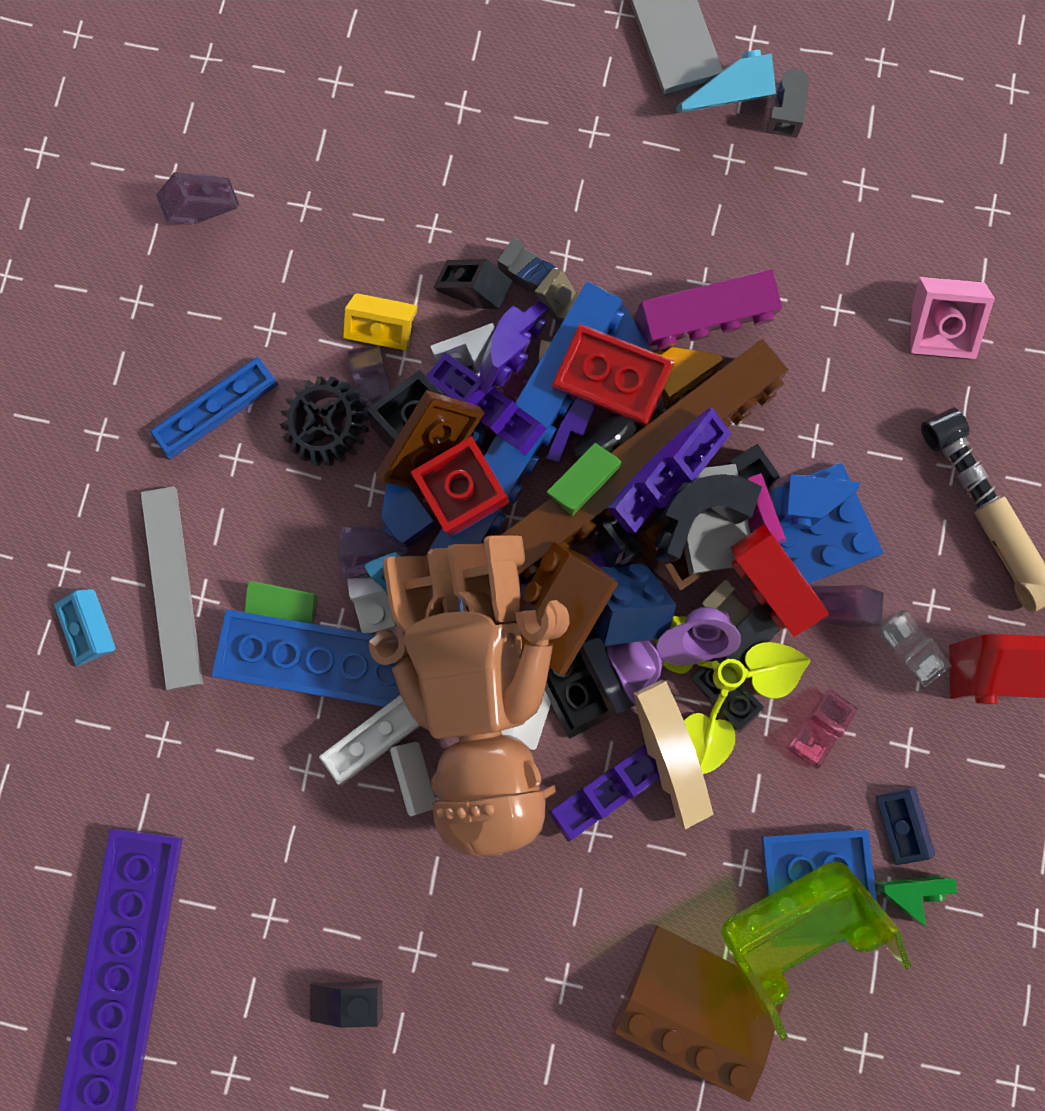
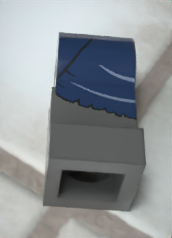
[766,69,809,138]
[497,237,558,296]

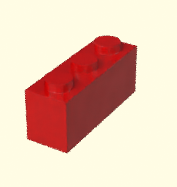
[730,524,829,637]

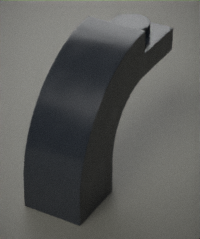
[653,474,762,565]

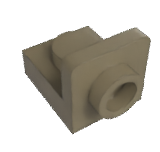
[534,268,579,322]

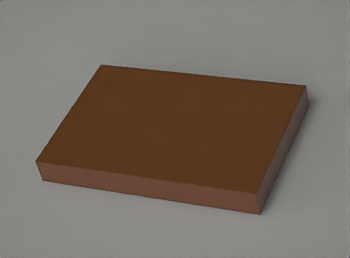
[376,390,484,491]

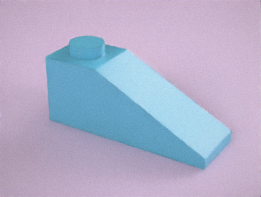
[675,50,776,114]

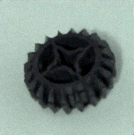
[279,376,370,466]

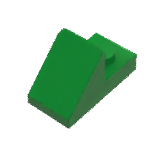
[875,875,957,926]

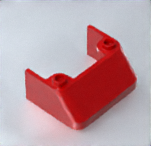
[949,634,1045,704]

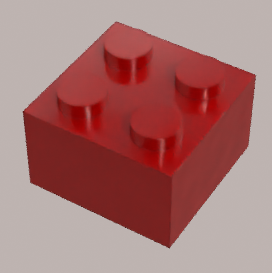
[411,436,510,537]

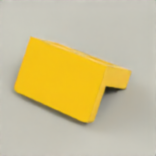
[343,294,417,351]

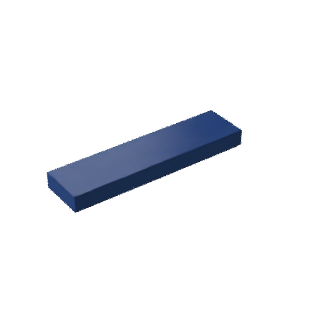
[149,356,278,460]

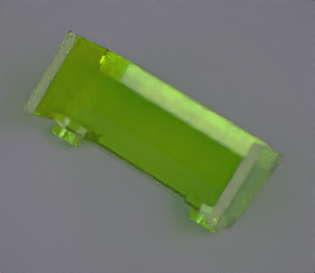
[721,862,912,1041]

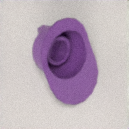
[656,607,741,666]
[607,640,664,705]

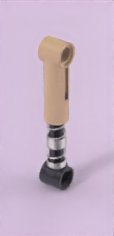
[921,407,1045,613]

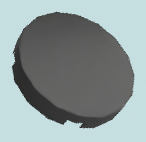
[573,415,637,459]

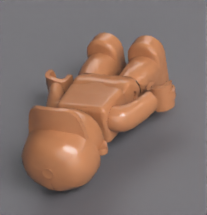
[369,536,569,857]

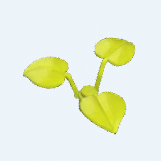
[655,616,810,774]

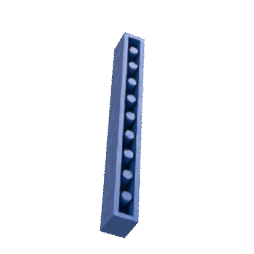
[426,281,624,556]

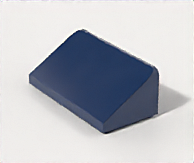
[876,786,935,865]

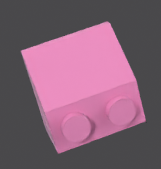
[910,277,995,359]

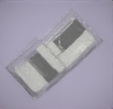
[876,610,952,687]

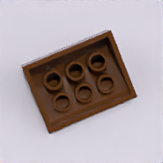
[612,925,787,1102]

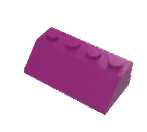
[634,269,783,349]

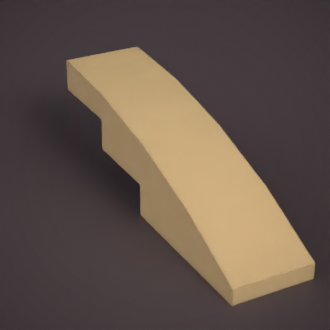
[633,679,713,829]

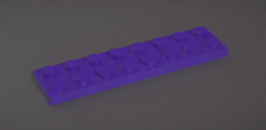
[58,828,183,1111]

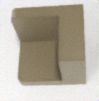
[697,579,749,627]

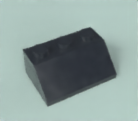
[545,628,635,739]

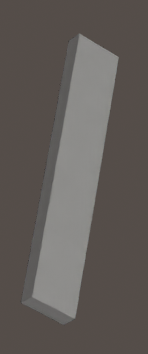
[141,486,203,691]

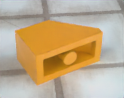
[656,347,723,406]

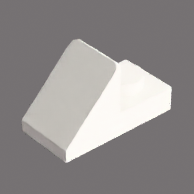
[431,323,495,376]
[346,567,397,634]

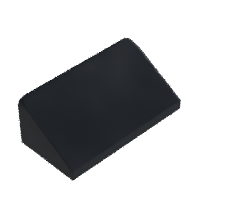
[721,602,780,667]

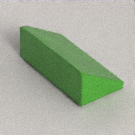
[547,443,622,516]
[245,581,319,624]

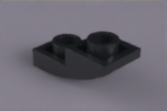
[691,658,765,733]

